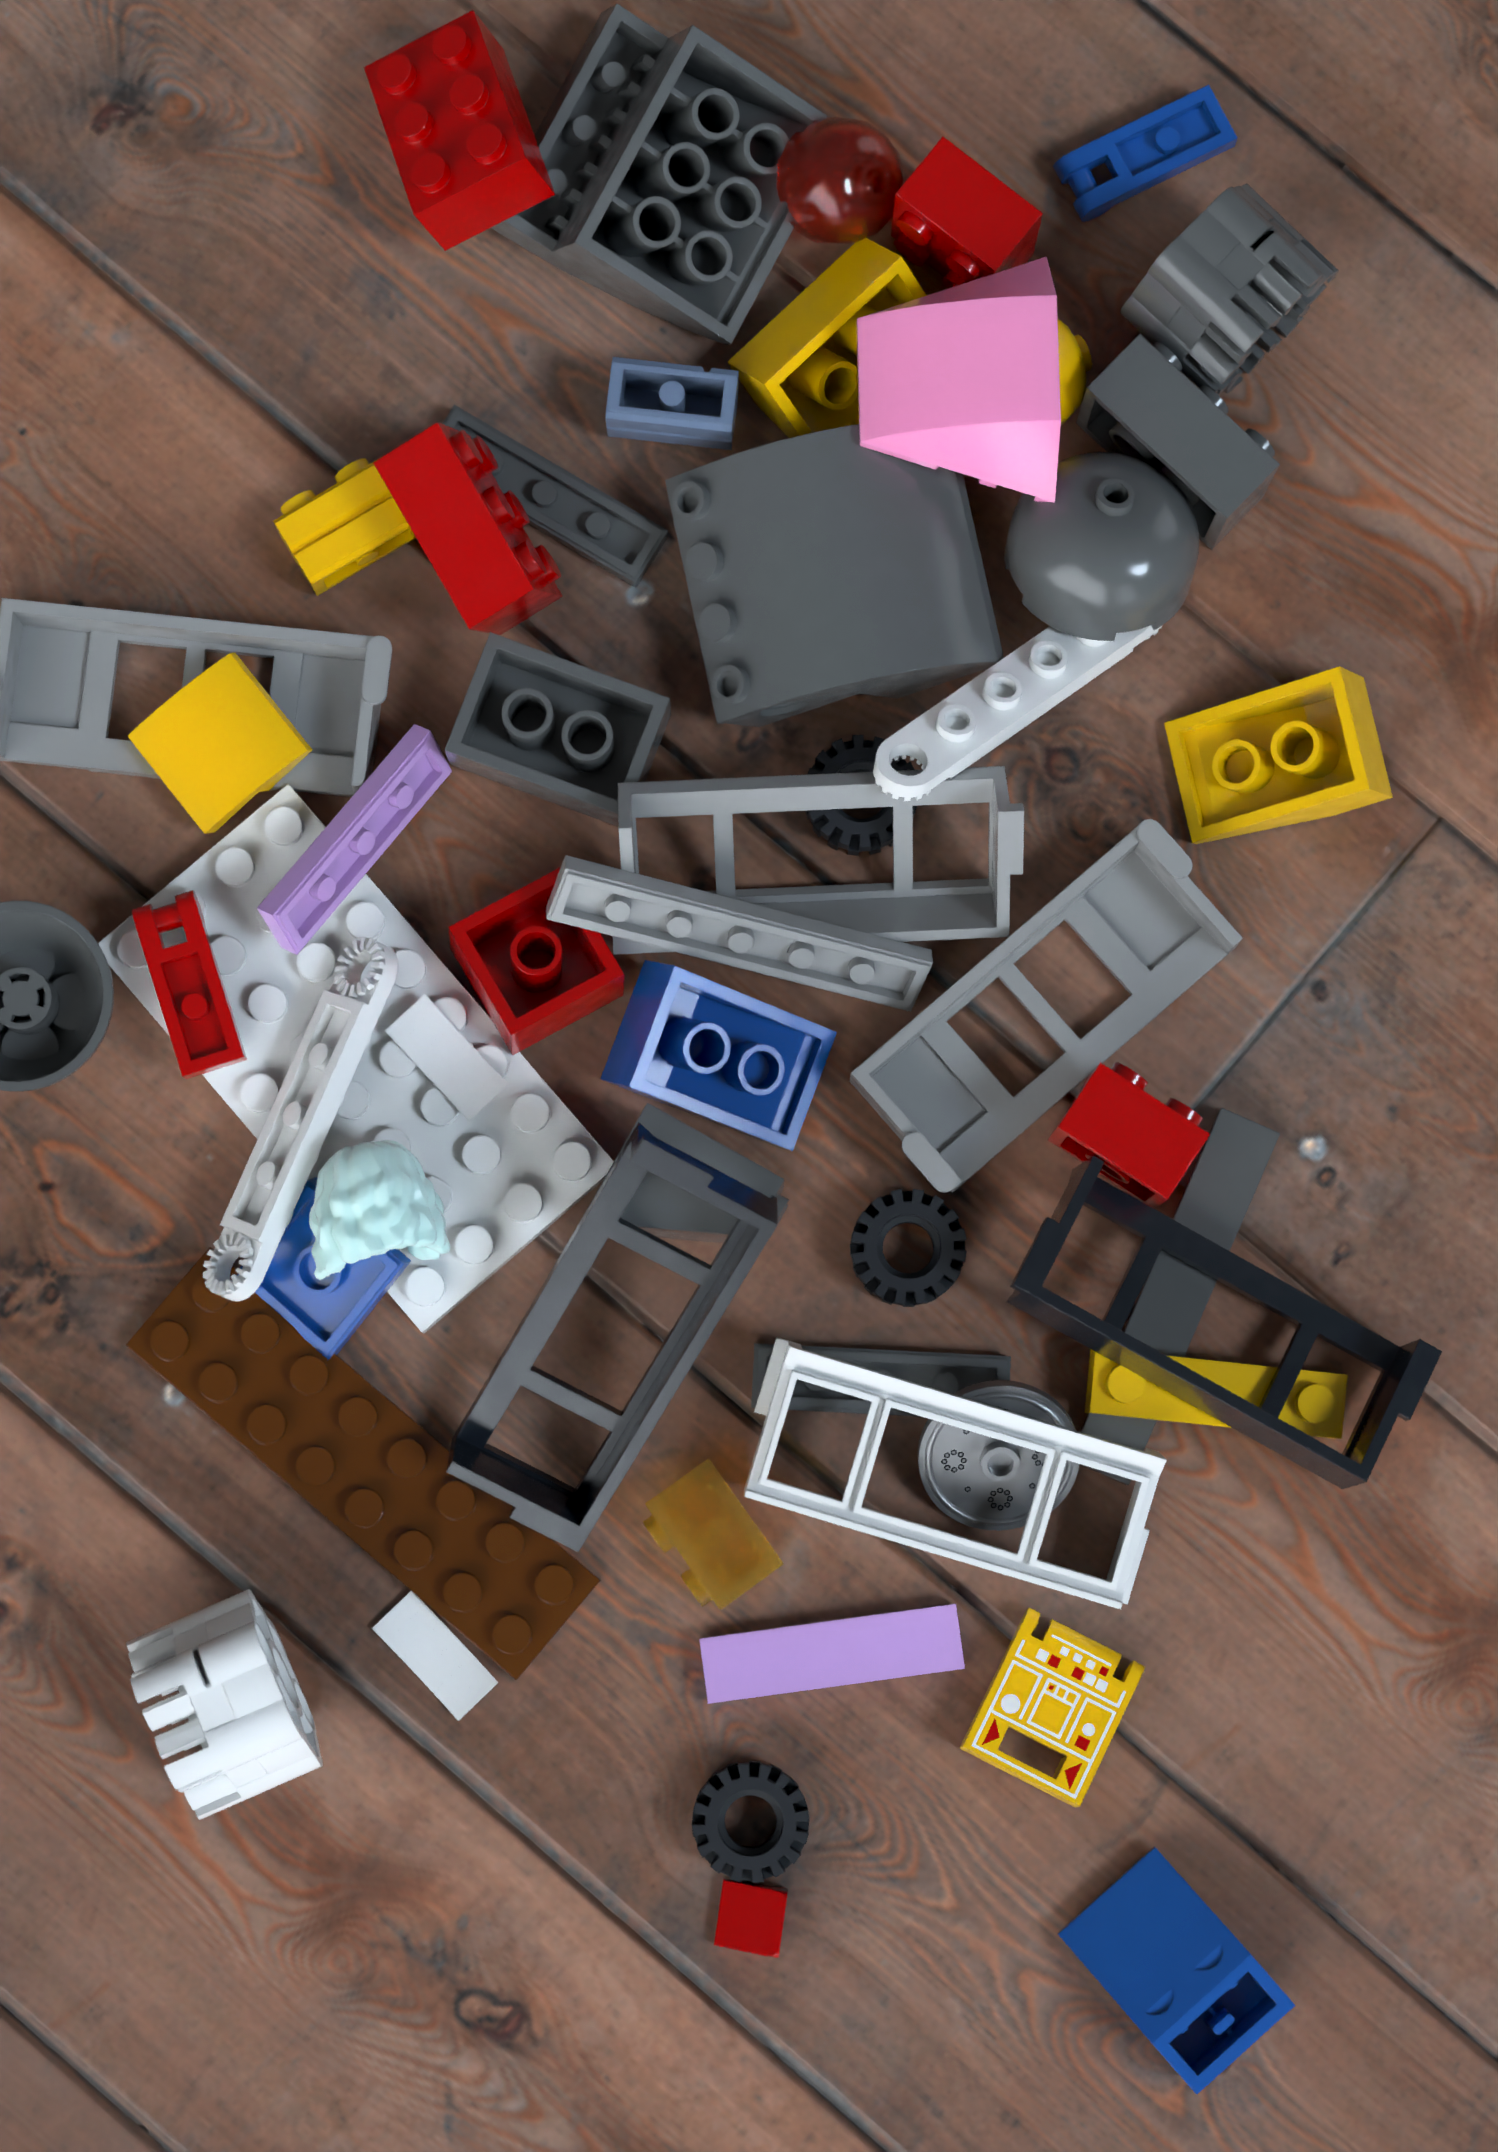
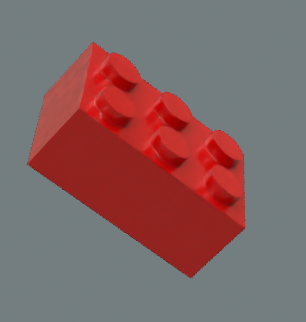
[364,10,556,251]
[373,422,563,635]

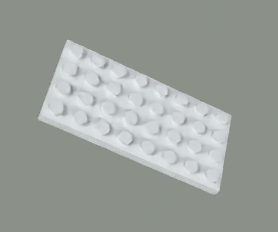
[98,784,614,1333]

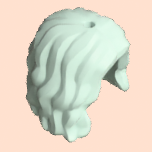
[309,1140,450,1280]

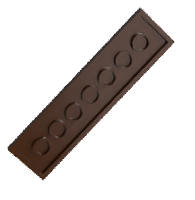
[126,1247,601,1680]

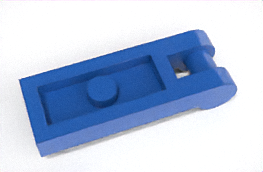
[1053,85,1238,222]

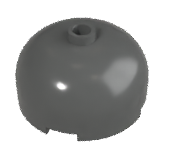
[1004,452,1199,641]

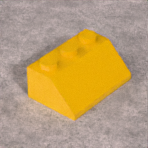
[727,236,927,438]

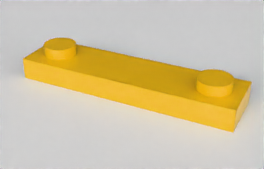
[1085,1349,1348,1439]

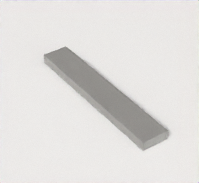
[546,855,933,1012]

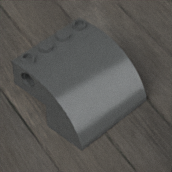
[665,424,1004,727]

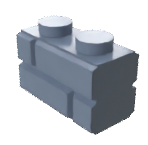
[605,357,739,450]

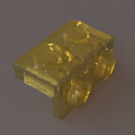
[642,1458,784,1611]

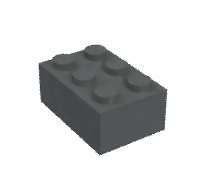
[1076,334,1280,550]
[445,632,671,827]

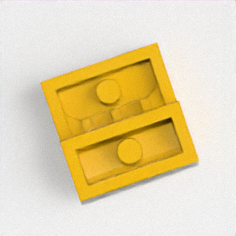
[127,653,312,834]

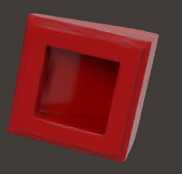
[714,1879,788,1958]

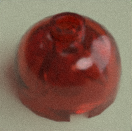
[776,117,905,244]

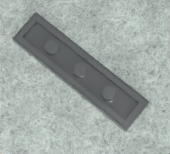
[442,405,668,588]
[751,1343,1011,1417]

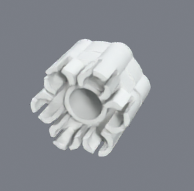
[126,1589,323,1820]

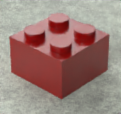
[891,136,1043,289]
[448,867,624,1056]
[1048,1062,1210,1209]

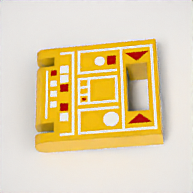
[959,1607,1145,1808]

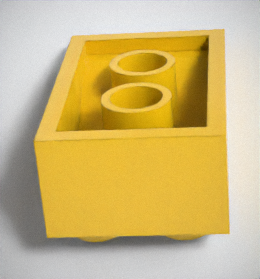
[1164,666,1393,844]

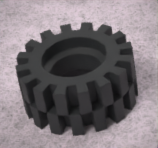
[805,734,917,856]
[850,1189,967,1307]
[692,1760,810,1883]

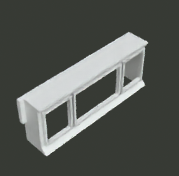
[744,1337,1167,1609]

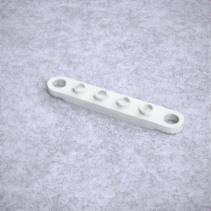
[873,625,1162,801]
[203,937,398,1301]

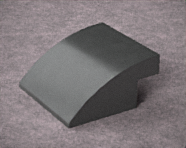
[491,4,847,345]

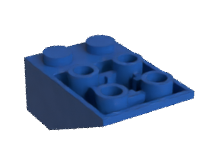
[1057,1847,1296,2095]

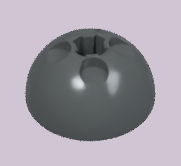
[0,901,114,1092]

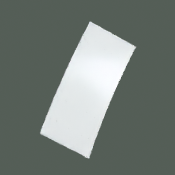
[384,994,509,1121]
[372,1591,498,1721]

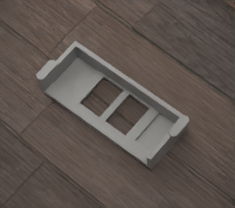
[0,598,393,797]
[850,819,1243,1195]

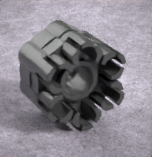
[1120,183,1339,395]

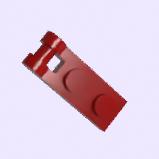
[132,890,247,1079]

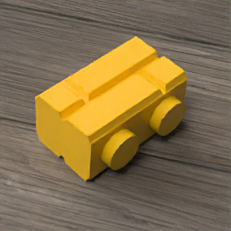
[273,458,416,596]

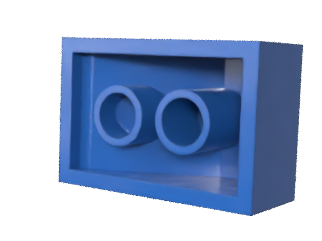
[600,960,837,1151]

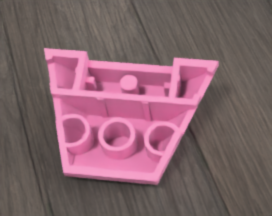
[857,256,1061,503]

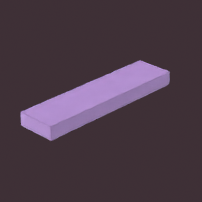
[257,724,452,955]
[699,1603,965,1704]

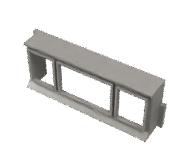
[612,766,1024,955]

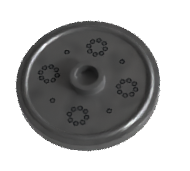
[918,1380,1080,1531]

